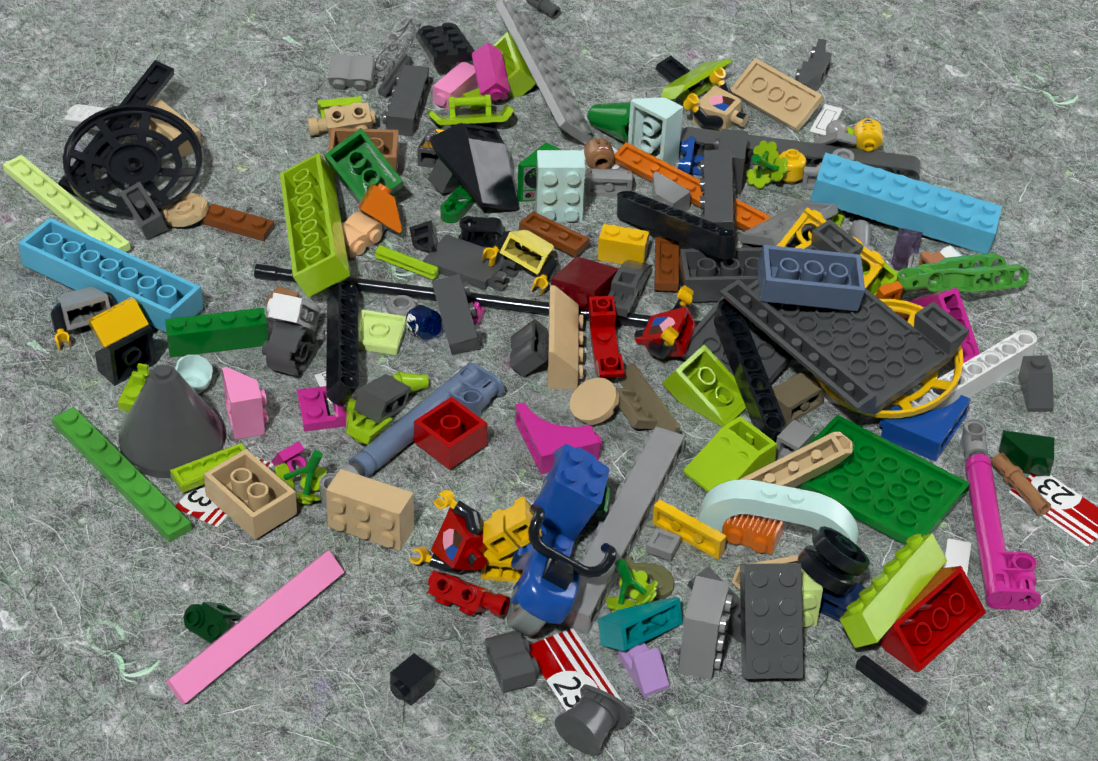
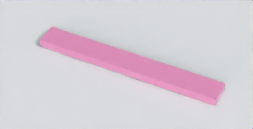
[165,550,344,704]

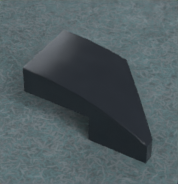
[409,221,437,251]

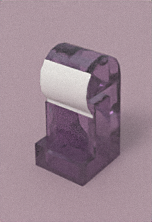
[891,228,923,271]

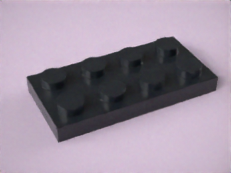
[415,23,475,66]

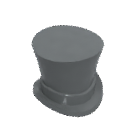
[555,684,630,755]

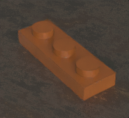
[201,203,275,242]
[519,211,590,257]
[654,237,679,292]

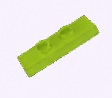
[170,443,246,493]

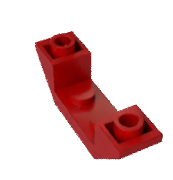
[589,296,625,378]

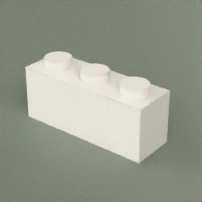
[267,293,321,332]

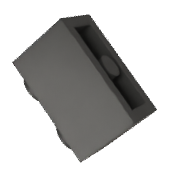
[354,374,411,423]

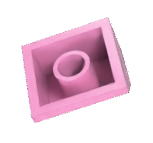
[222,367,268,440]

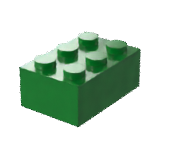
[324,128,404,214]

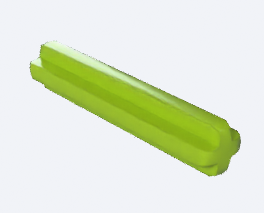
[375,245,439,280]

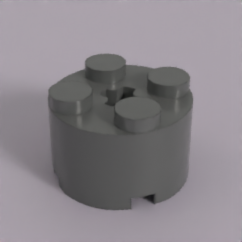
[262,320,315,376]

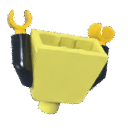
[482,230,558,295]

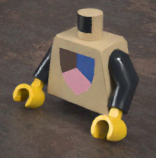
[683,67,748,131]

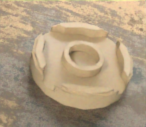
[162,193,209,227]
[570,378,619,425]

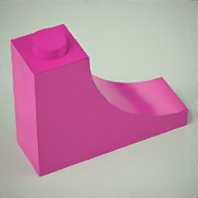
[908,287,980,364]
[515,402,602,474]

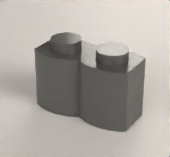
[509,319,549,377]
[485,630,539,693]

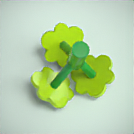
[745,140,787,189]
[275,450,327,505]
[605,559,658,612]

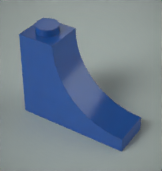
[879,395,971,462]

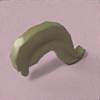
[626,556,674,599]

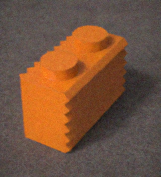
[722,514,784,555]

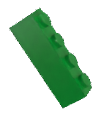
[165,308,268,358]

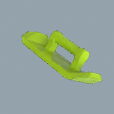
[661,59,733,103]
[427,94,514,125]

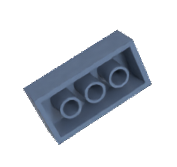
[757,245,865,311]

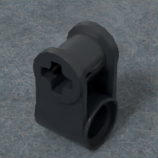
[458,216,503,248]

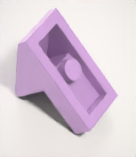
[618,642,669,697]

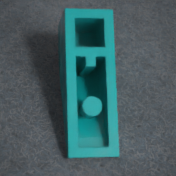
[598,597,683,651]

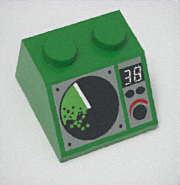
[517,142,561,202]

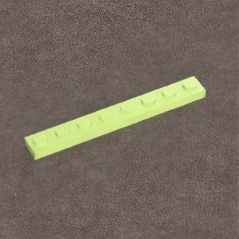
[3,155,131,252]

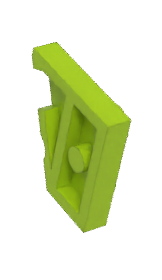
[345,398,393,445]

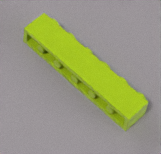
[839,533,947,648]

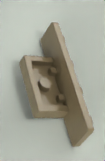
[616,363,680,433]

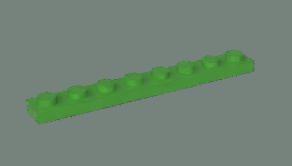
[52,407,192,542]

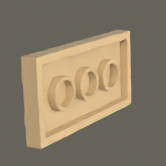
[730,58,824,132]

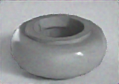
[386,295,416,316]

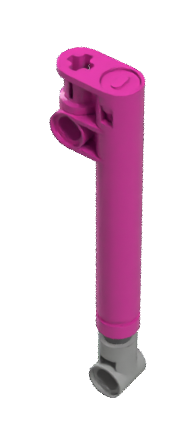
[960,418,1041,610]

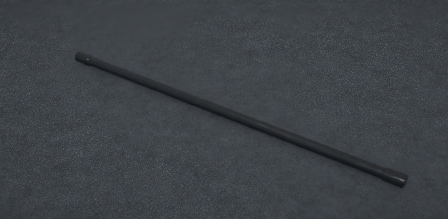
[254,264,700,327]

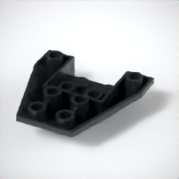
[429,123,519,211]

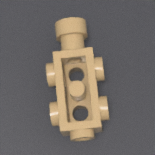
[307,102,376,137]

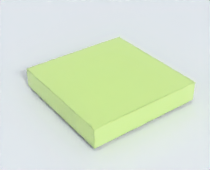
[358,310,408,355]

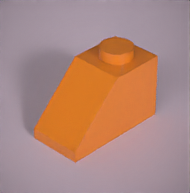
[357,183,402,234]

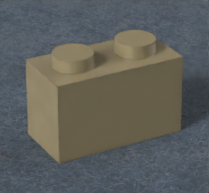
[772,370,825,426]

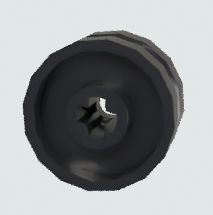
[798,526,870,595]

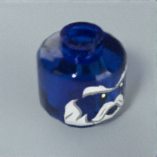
[405,305,442,340]

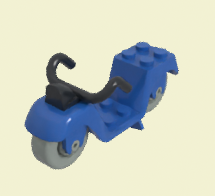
[507,444,617,636]

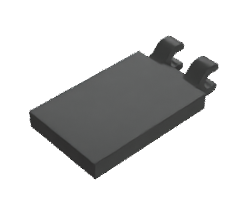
[423,234,519,291]

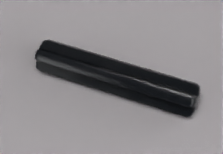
[855,655,928,715]

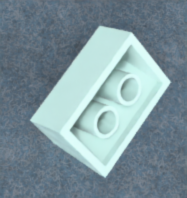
[628,98,683,165]

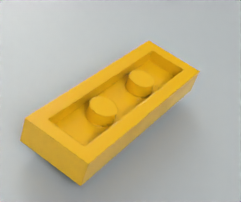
[652,499,726,560]

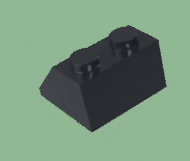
[95,325,156,386]

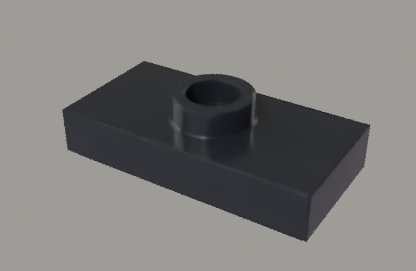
[655,56,702,92]

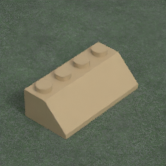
[547,285,583,389]

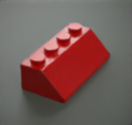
[879,566,986,672]

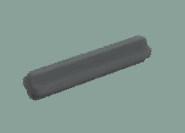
[378,54,412,97]

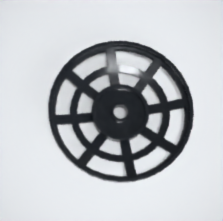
[63,104,203,216]

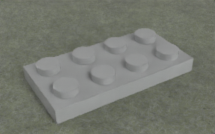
[740,201,838,246]

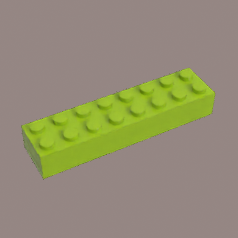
[279,153,350,297]

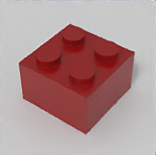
[414,397,487,470]

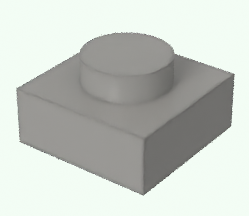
[646,527,681,561]

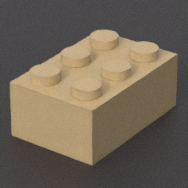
[204,449,297,540]
[326,469,414,551]

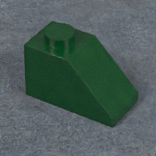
[998,430,1055,477]

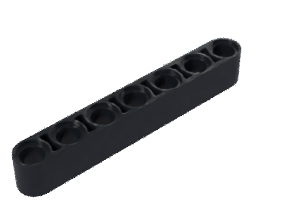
[617,191,737,259]
[326,280,359,406]
[714,298,786,442]

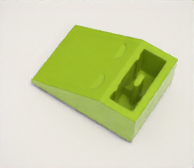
[683,416,777,492]

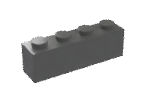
[383,65,429,137]

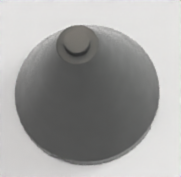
[119,365,224,478]

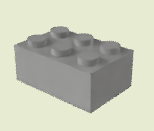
[679,576,733,680]

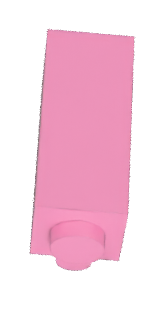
[433,62,479,110]

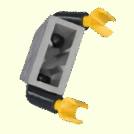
[51,286,118,350]

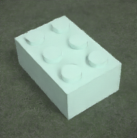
[535,150,585,222]

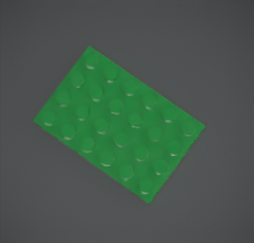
[796,415,970,545]

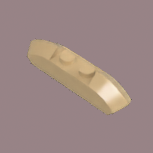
[740,432,853,488]

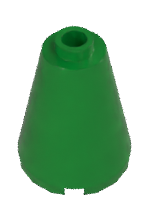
[587,102,631,143]

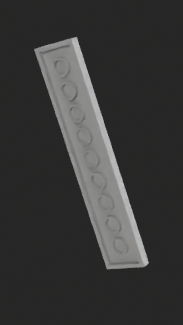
[495,0,593,145]

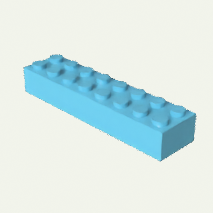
[810,152,1002,254]
[18,218,203,332]

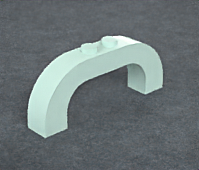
[698,480,859,545]

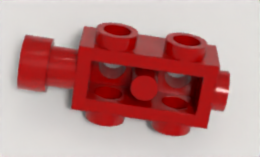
[427,570,510,618]

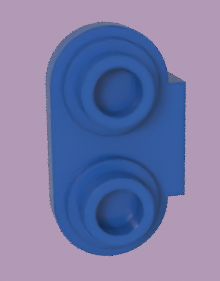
[678,136,704,176]

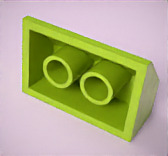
[493,32,536,98]

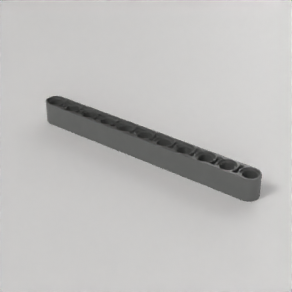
[679,127,920,180]

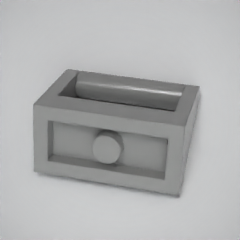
[586,168,632,197]

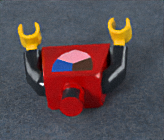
[635,285,696,359]
[409,490,487,573]

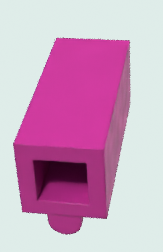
[472,42,510,102]

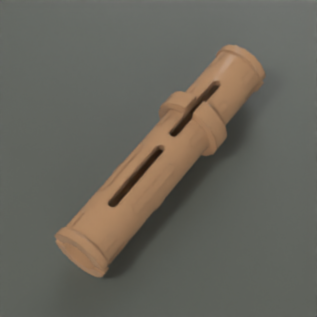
[991,453,1051,516]

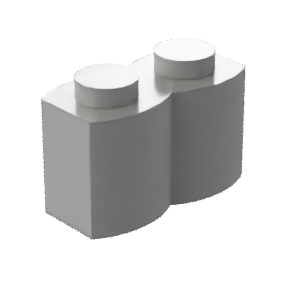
[328,54,375,90]

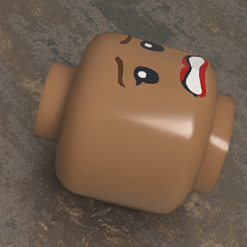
[584,138,615,169]

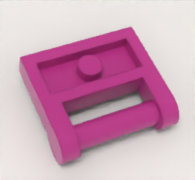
[297,386,346,432]

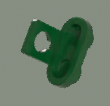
[183,602,241,644]

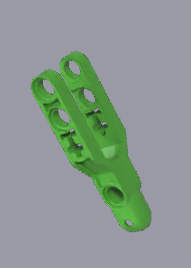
[897,253,1029,292]

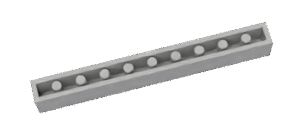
[560,426,685,634]

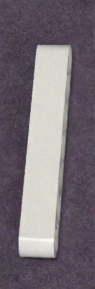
[911,330,1037,411]

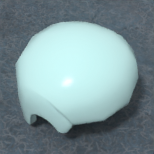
[175,355,213,394]

